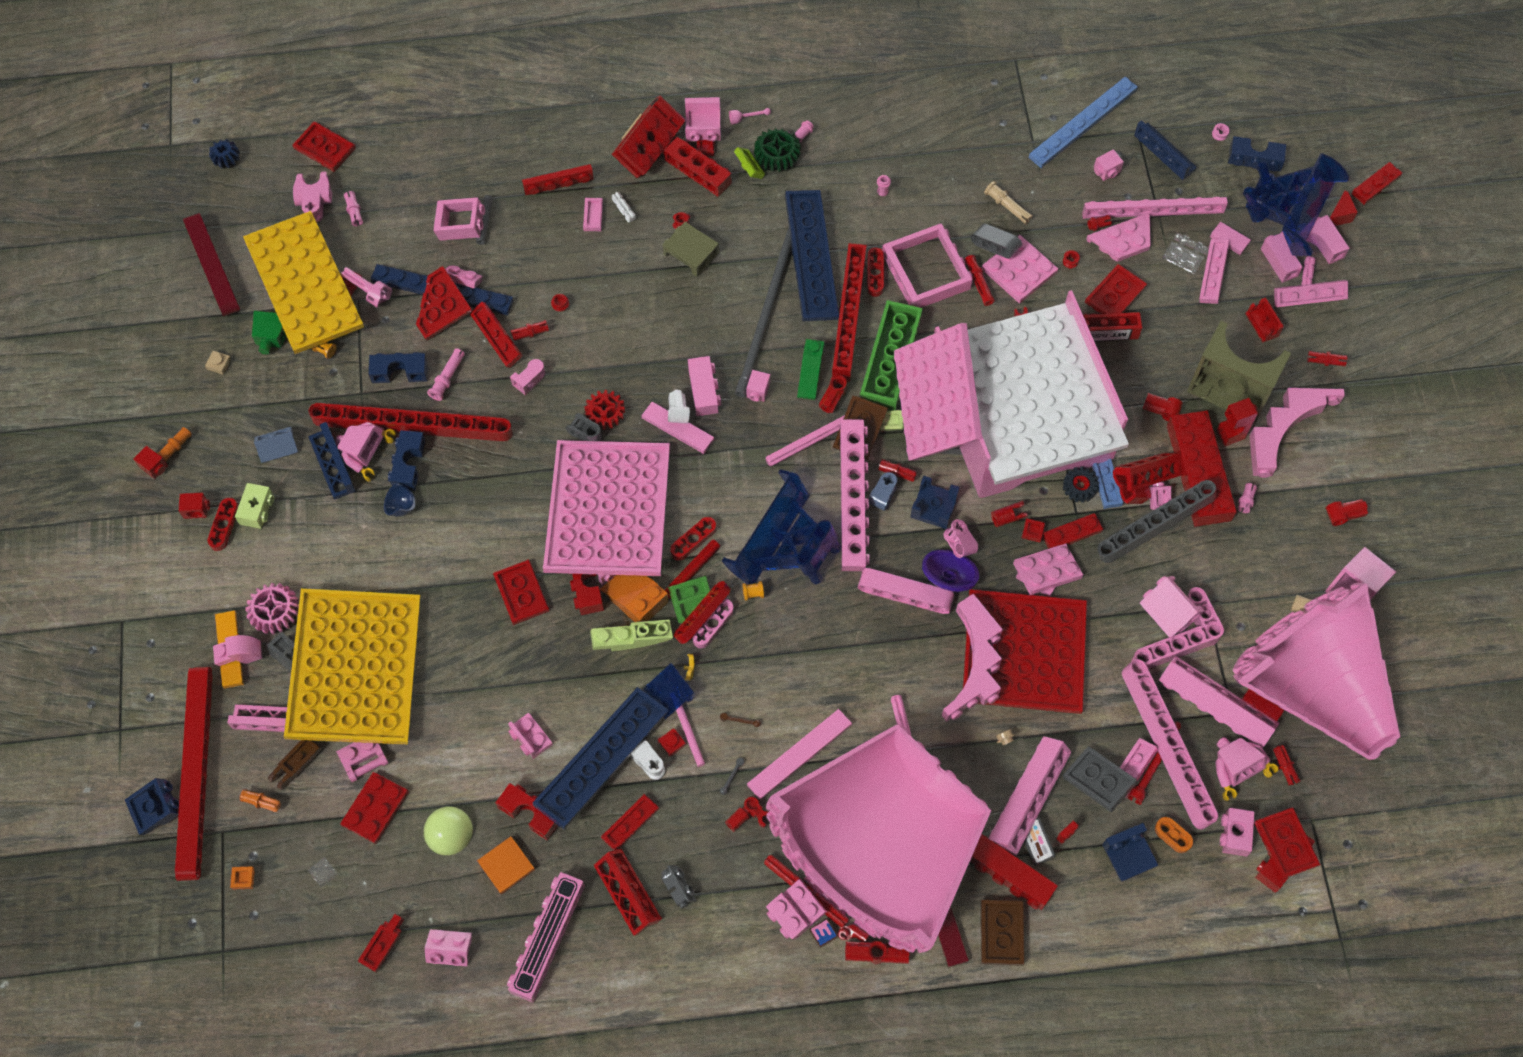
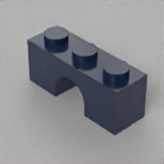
[1228,136,1286,172]
[368,352,428,383]
[388,430,426,491]

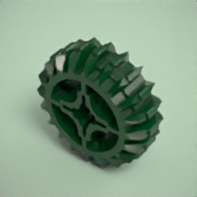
[754,127,801,172]

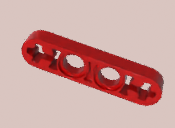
[674,581,731,644]

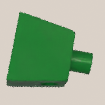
[252,310,287,355]

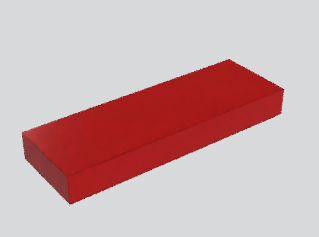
[601,794,659,851]

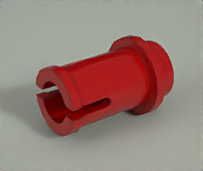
[1087,214,1112,231]

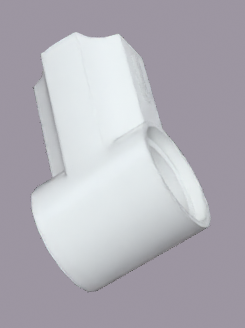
[668,390,690,424]

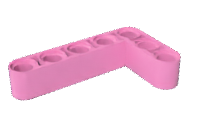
[1131,587,1224,669]

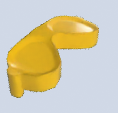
[684,654,695,681]

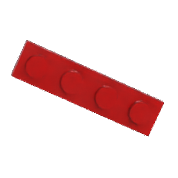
[522,164,594,196]
[469,302,522,368]

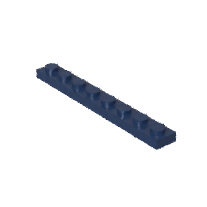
[370,264,514,316]

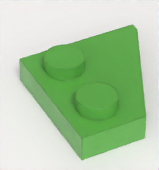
[668,576,710,623]

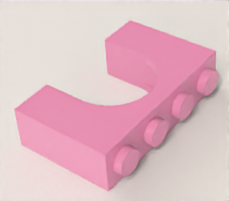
[1261,215,1350,283]

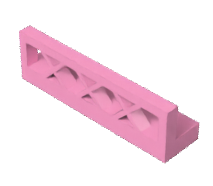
[228,705,287,732]

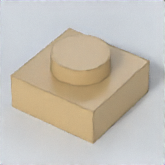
[205,351,231,375]

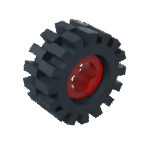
[1063,467,1099,503]

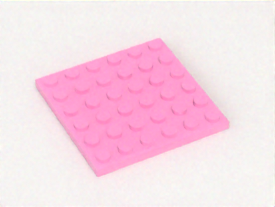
[894,323,982,461]

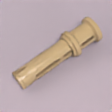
[984,181,1033,225]

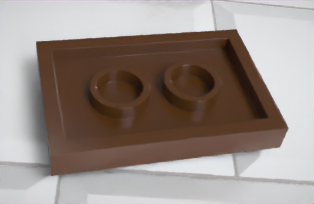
[833,395,888,461]
[980,900,1024,966]

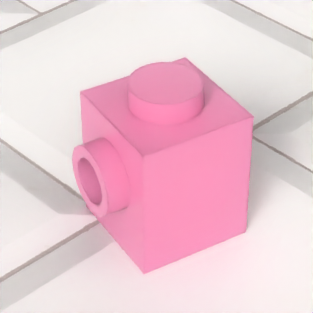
[1093,149,1124,181]

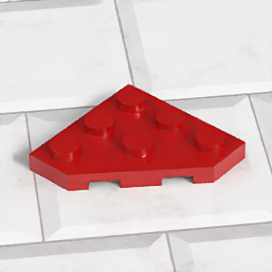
[416,266,473,341]

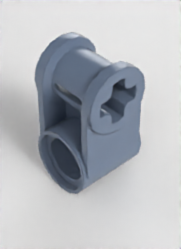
[868,472,897,511]

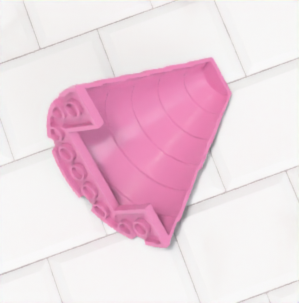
[1233,583,1400,760]

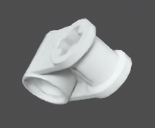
[631,740,665,780]

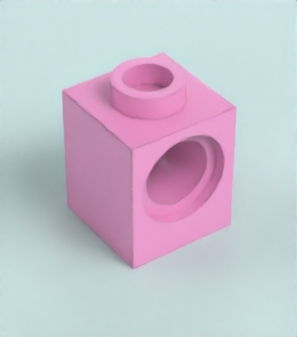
[746,370,770,402]

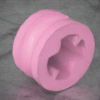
[1212,123,1229,141]

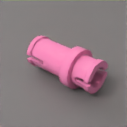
[1238,483,1257,513]

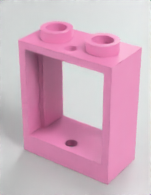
[433,197,485,241]

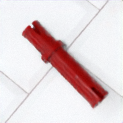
[964,255,995,306]

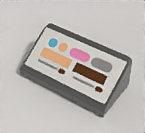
[1024,818,1055,866]

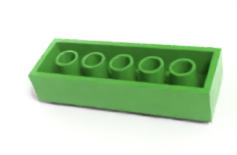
[860,300,923,411]

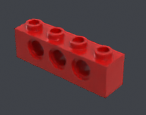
[664,137,732,197]

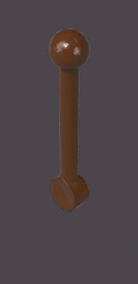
[720,713,761,727]

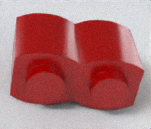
[1113,464,1151,504]

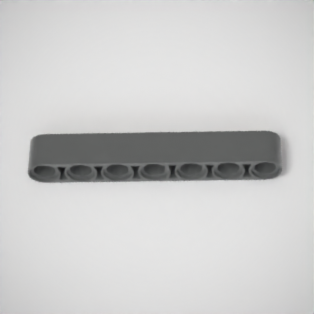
[1098,480,1216,563]

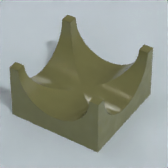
[1187,321,1291,424]

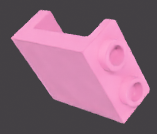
[685,97,721,142]
[1140,576,1204,637]

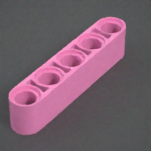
[858,568,955,614]

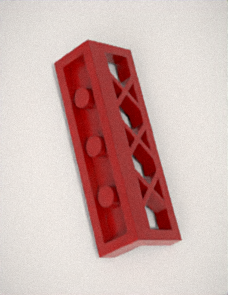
[1115,452,1181,491]
[594,849,662,936]

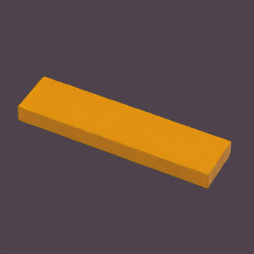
[215,610,244,689]

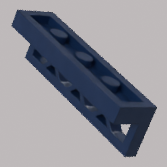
[1134,120,1197,180]
[308,422,356,500]

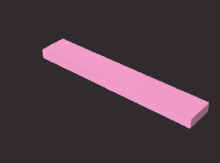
[747,709,852,800]

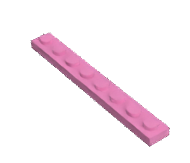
[1082,197,1228,219]

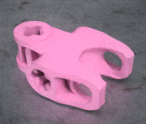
[293,172,332,223]

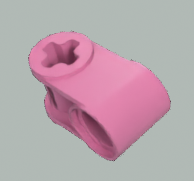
[944,519,978,558]

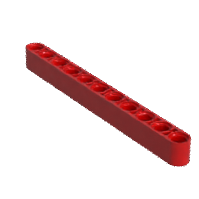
[309,403,513,441]
[175,666,213,881]

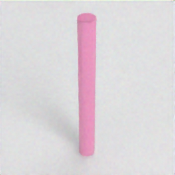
[670,692,705,767]

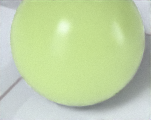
[424,807,473,855]

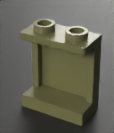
[663,222,719,277]

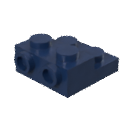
[125,778,179,835]

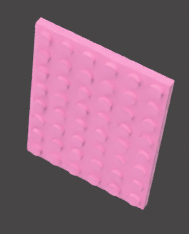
[543,440,670,576]

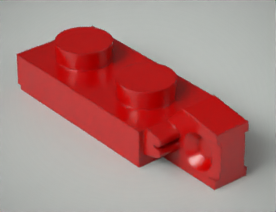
[358,914,404,973]

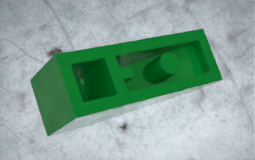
[797,339,824,400]

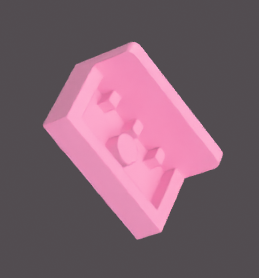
[425,929,472,966]

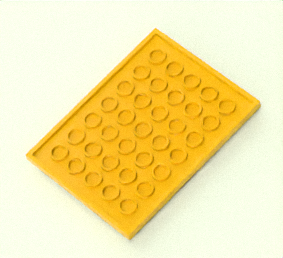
[284,588,420,745]

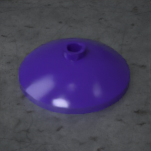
[922,550,979,592]

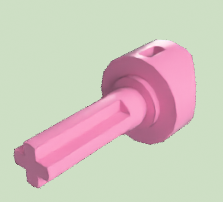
[341,267,392,308]

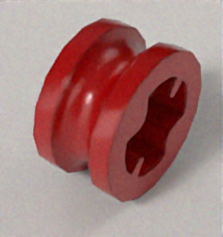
[1063,250,1080,269]

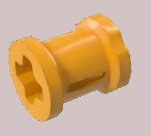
[312,342,337,359]
[742,581,764,601]

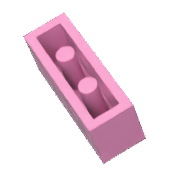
[688,356,721,416]

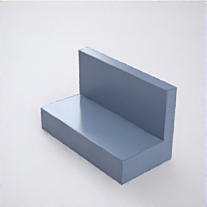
[254,427,298,463]

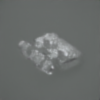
[1163,233,1209,274]

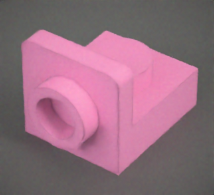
[1149,482,1171,510]

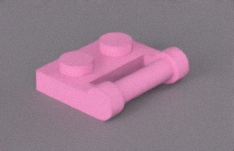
[336,742,389,783]

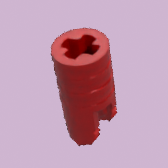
[991,500,1028,528]

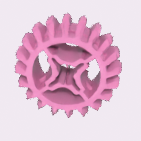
[246,582,299,635]

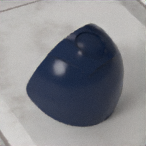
[384,483,415,517]

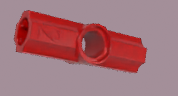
[845,941,909,964]

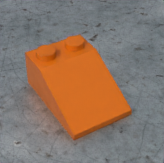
[600,575,669,622]

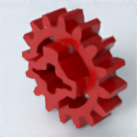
[584,390,625,430]

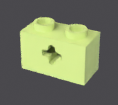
[235,483,274,529]

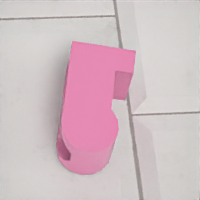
[510,359,545,395]

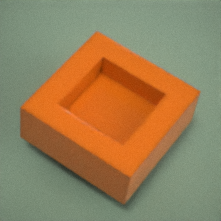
[230,867,255,890]

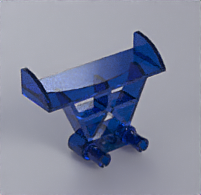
[1243,153,1350,256]
[722,469,842,585]

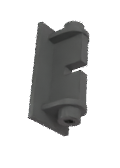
[661,865,697,909]

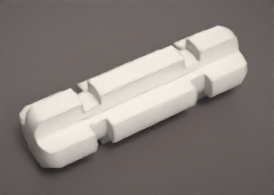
[612,192,636,223]

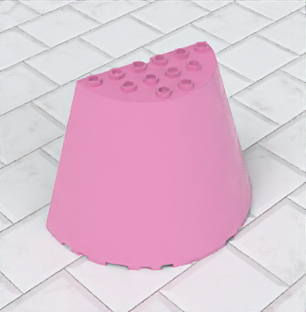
[766,724,991,953]

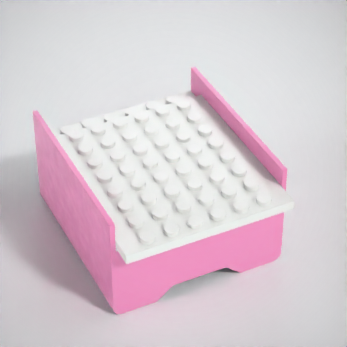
[934,290,1129,498]

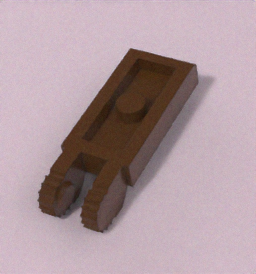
[268,740,322,790]

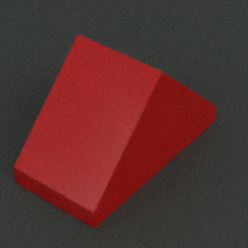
[1330,190,1357,226]

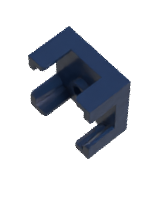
[910,476,960,529]

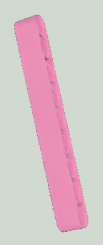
[1122,659,1218,830]

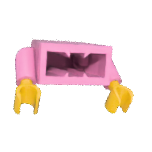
[335,422,396,482]
[1215,738,1278,801]

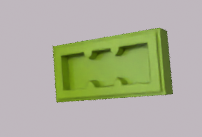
[734,147,765,179]

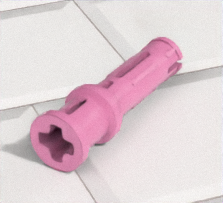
[427,348,465,401]

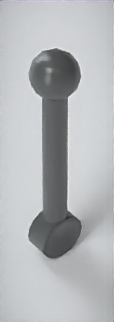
[720,758,744,795]

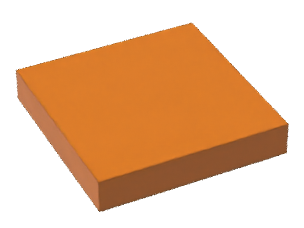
[477,836,535,895]

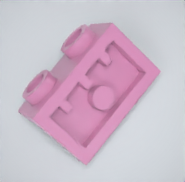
[508,713,553,759]

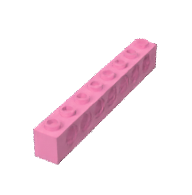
[840,420,869,571]

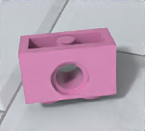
[1220,808,1254,857]

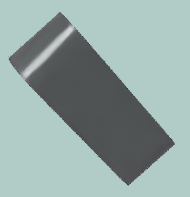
[971,223,1022,259]

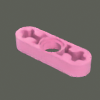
[692,599,733,648]

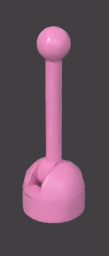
[729,108,771,125]

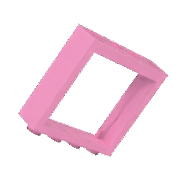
[882,224,973,308]

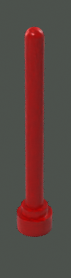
[1127,722,1181,805]

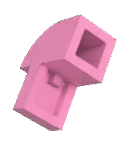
[213,635,262,666]

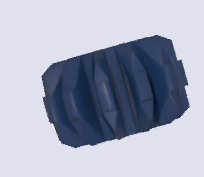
[209,139,240,169]

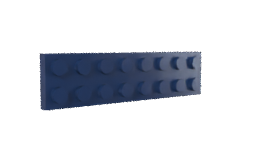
[784,190,839,321]
[533,687,668,830]

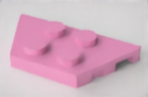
[1086,213,1150,262]

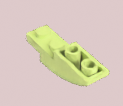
[590,620,673,651]

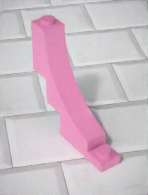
[1249,388,1345,478]

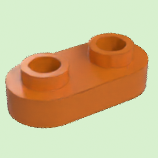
[1155,817,1193,853]

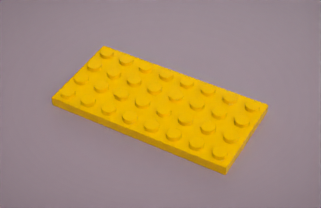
[243,211,364,354]

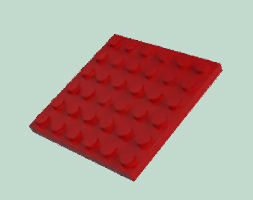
[963,589,1087,714]

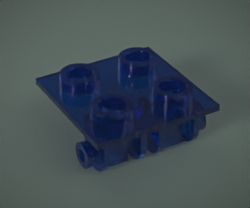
[643,663,694,719]

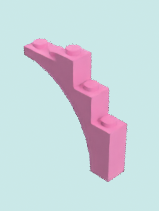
[942,594,1003,722]

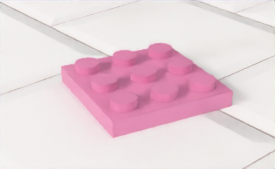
[982,235,1058,304]

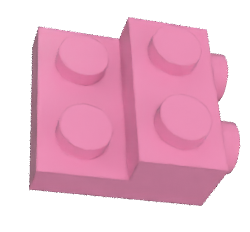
[766,879,827,939]

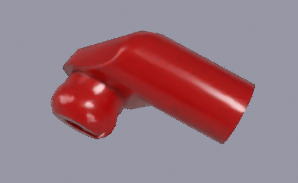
[838,924,870,942]

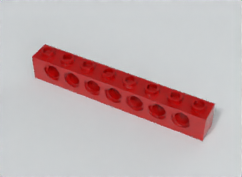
[832,243,867,382]

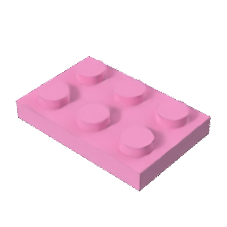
[1013,544,1083,595]

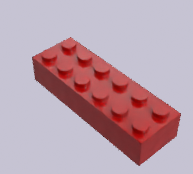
[1167,410,1236,527]

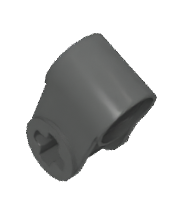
[565,413,602,441]

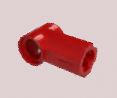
[819,375,847,413]
[1143,393,1183,421]
[1325,499,1368,526]

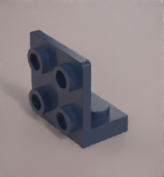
[1102,823,1158,882]

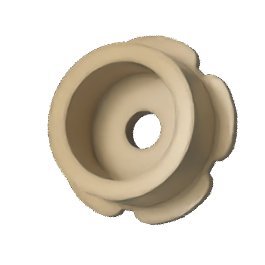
[996,729,1015,745]

